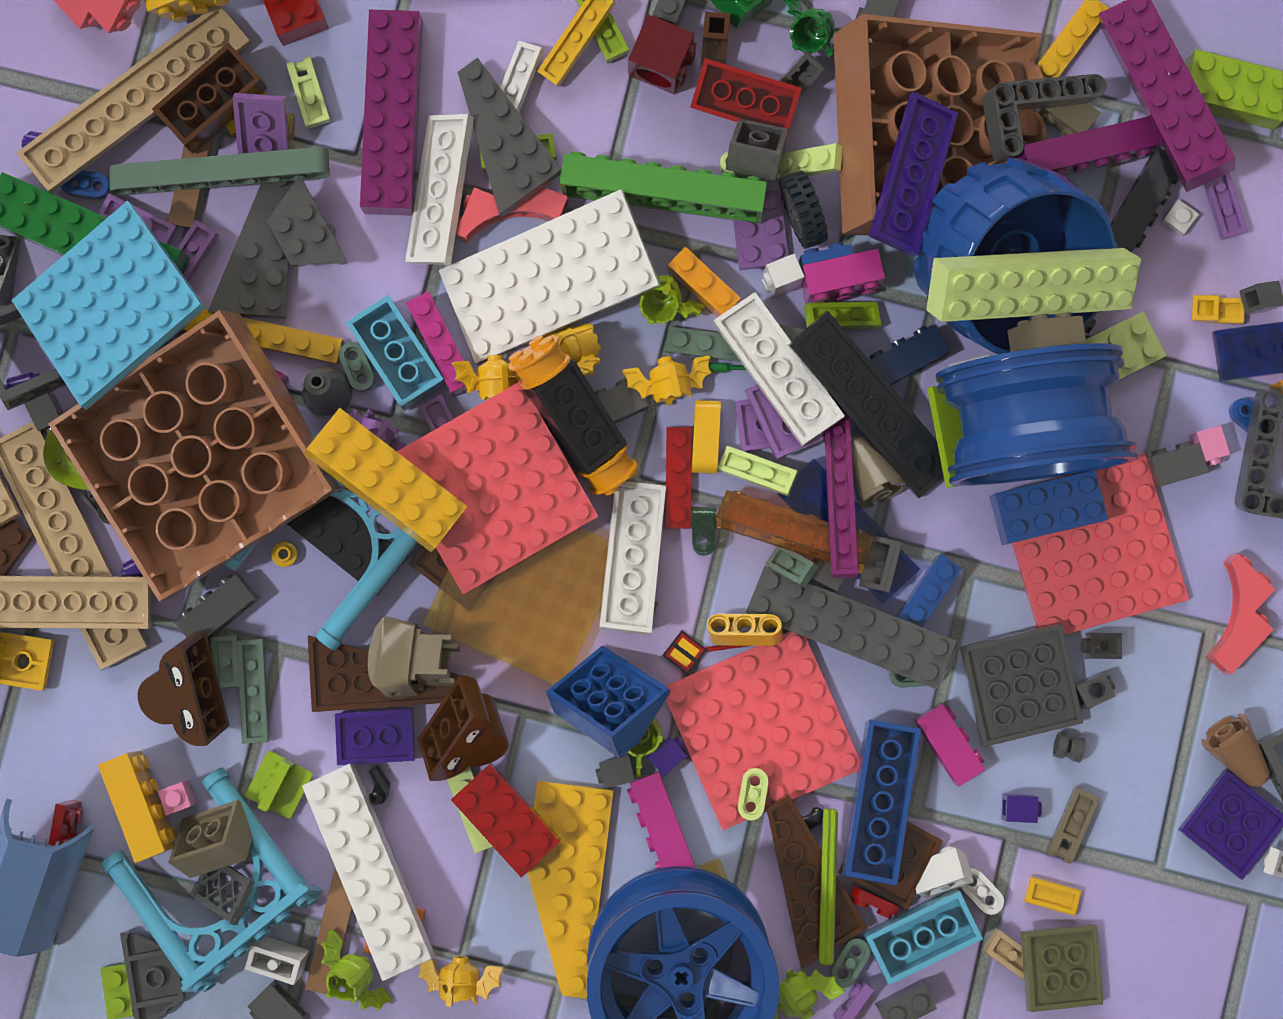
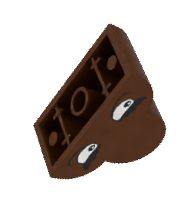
[137,630,229,746]
[417,675,509,781]

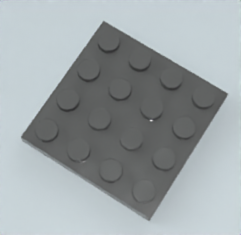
[960,623,1083,747]

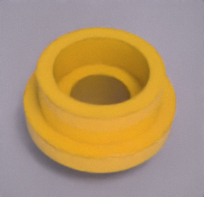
[271,542,297,567]

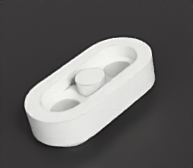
[960,868,1004,915]

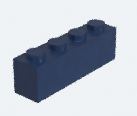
[869,325,950,385]

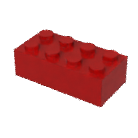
[263,0,329,46]
[690,58,802,135]
[451,763,561,878]

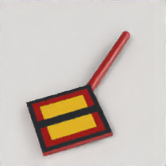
[662,630,749,675]

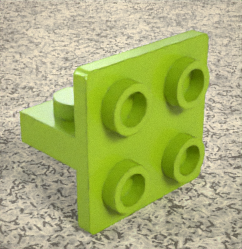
[245,751,314,819]

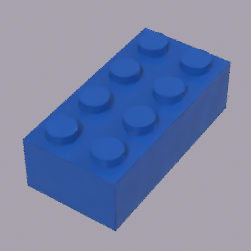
[989,470,1108,545]

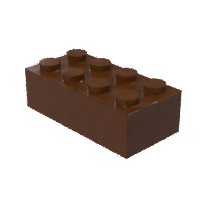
[152,42,268,154]

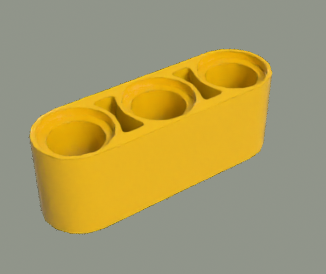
[691,400,721,474]
[707,614,783,646]

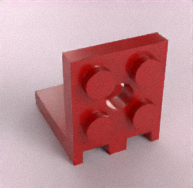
[48,800,83,846]

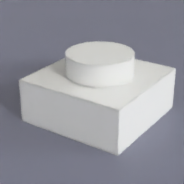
[1161,199,1199,236]
[1263,847,1283,878]

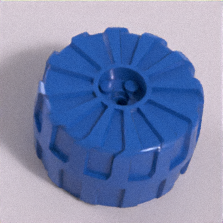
[914,158,1117,354]

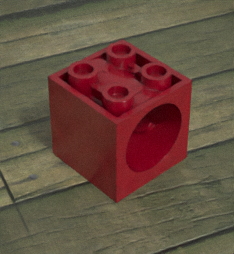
[628,14,697,94]

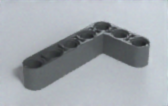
[983,74,1107,162]
[1235,389,1283,519]

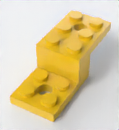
[0,631,55,691]

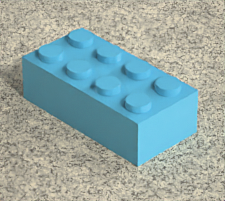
[345,295,446,411]
[862,889,983,985]

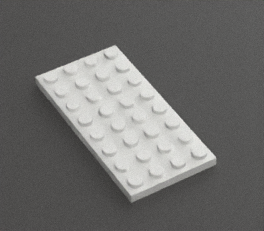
[439,189,661,364]

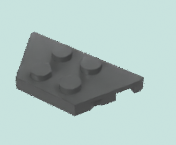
[267,177,348,267]
[120,931,187,1019]

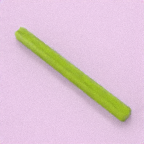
[819,808,838,965]

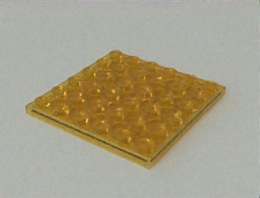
[422,527,609,684]

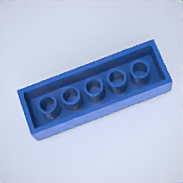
[841,719,921,886]

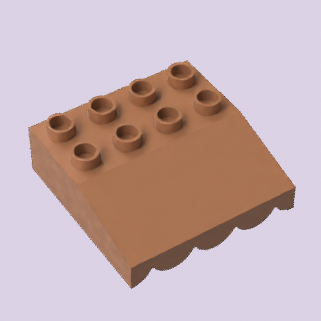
[833,14,1046,236]
[48,310,341,602]

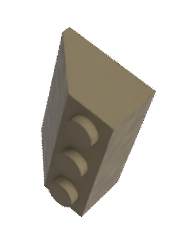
[168,800,253,878]

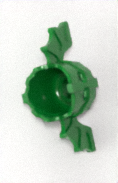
[784,0,835,58]

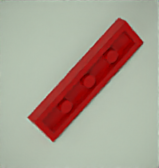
[665,427,692,529]

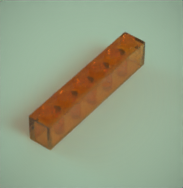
[716,490,874,574]

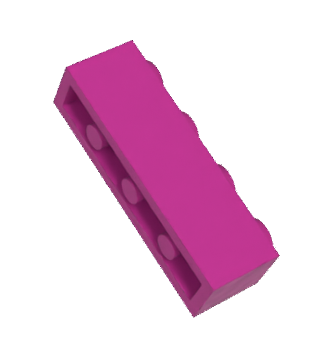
[406,291,467,397]
[627,771,695,868]

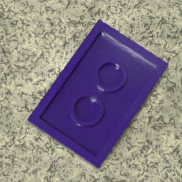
[335,709,415,765]

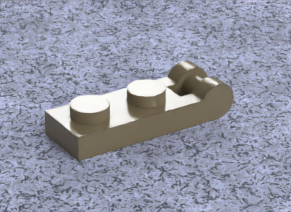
[1046,787,1100,864]

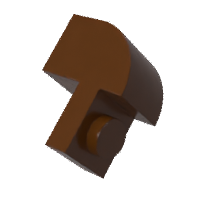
[700,11,730,66]

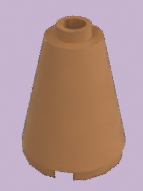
[1201,714,1270,787]

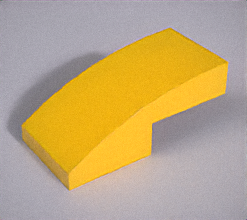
[1192,295,1244,325]

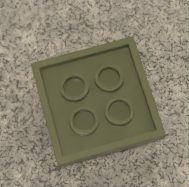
[1021,924,1103,1012]

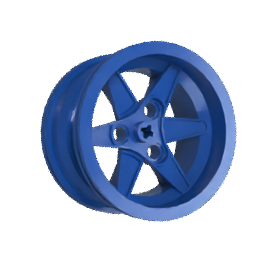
[935,343,1138,486]
[586,866,779,1019]

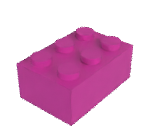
[801,249,885,305]

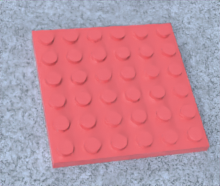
[397,381,599,594]
[1012,453,1189,635]
[666,631,860,830]

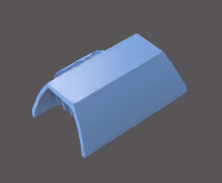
[0,798,95,957]

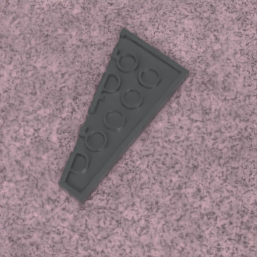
[458,57,561,218]
[208,181,293,318]

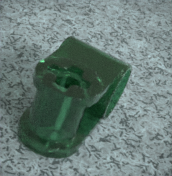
[691,507,717,556]

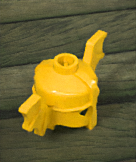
[543,323,601,376]
[452,355,522,400]
[621,356,711,406]
[418,956,504,1007]

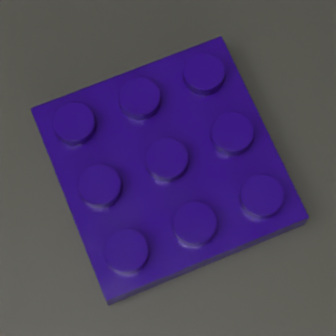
[1178,769,1283,880]

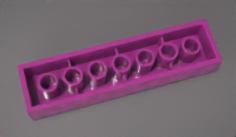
[1099,0,1236,193]
[360,9,423,216]

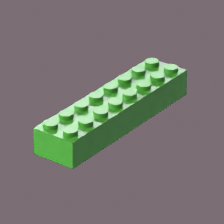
[560,151,767,224]

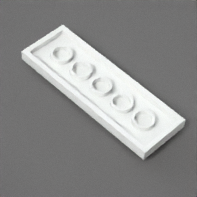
[405,114,474,265]
[713,292,845,446]
[599,481,666,635]

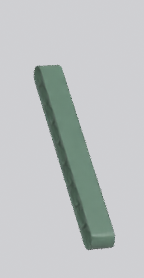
[109,147,330,195]

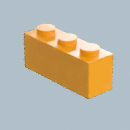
[668,247,741,318]

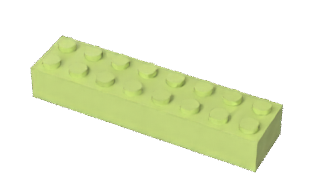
[926,248,1141,322]

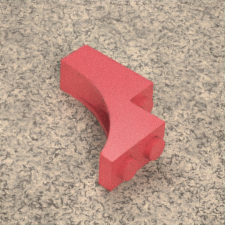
[54,0,141,33]
[456,187,569,243]
[1205,554,1276,674]

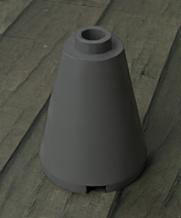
[302,366,352,416]

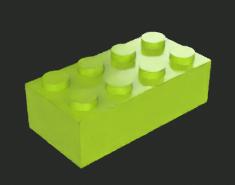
[1186,49,1283,130]

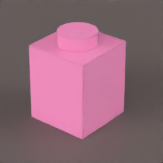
[1189,425,1230,466]
[158,780,198,816]

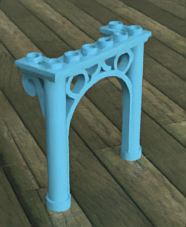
[225,433,418,651]
[100,767,323,993]

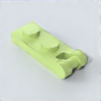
[286,56,331,129]

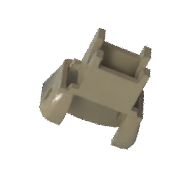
[368,616,460,699]

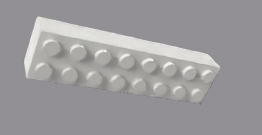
[302,764,436,981]

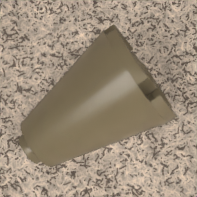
[851,435,906,509]

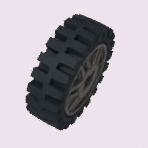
[779,170,828,249]

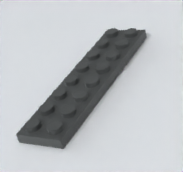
[746,566,957,690]

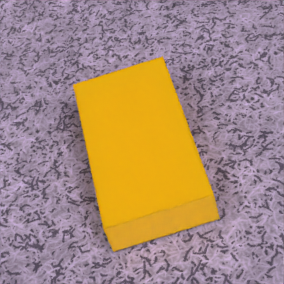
[1023,876,1082,916]

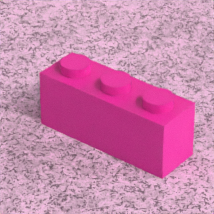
[913,703,985,787]

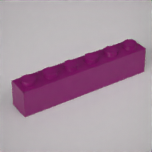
[1014,117,1160,176]

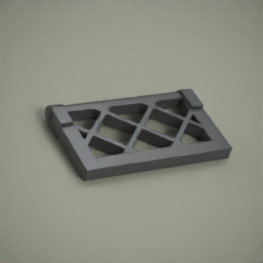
[191,866,255,925]

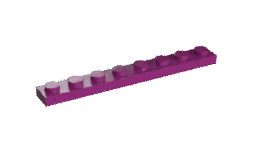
[824,398,858,578]

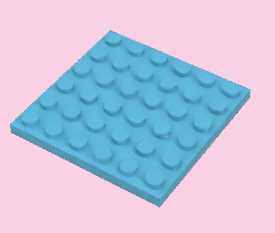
[12,201,206,410]

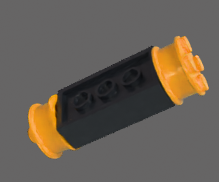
[508,335,638,496]

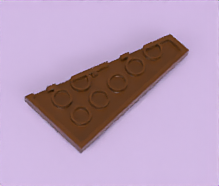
[308,635,461,712]
[766,794,868,969]

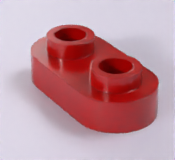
[850,885,902,919]

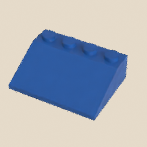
[546,645,670,759]

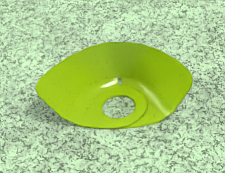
[43,429,89,490]

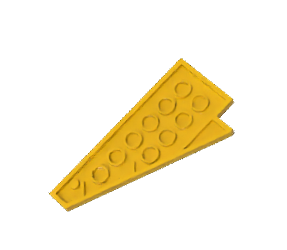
[527,780,614,999]

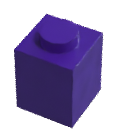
[647,735,687,777]
[1001,794,1042,823]

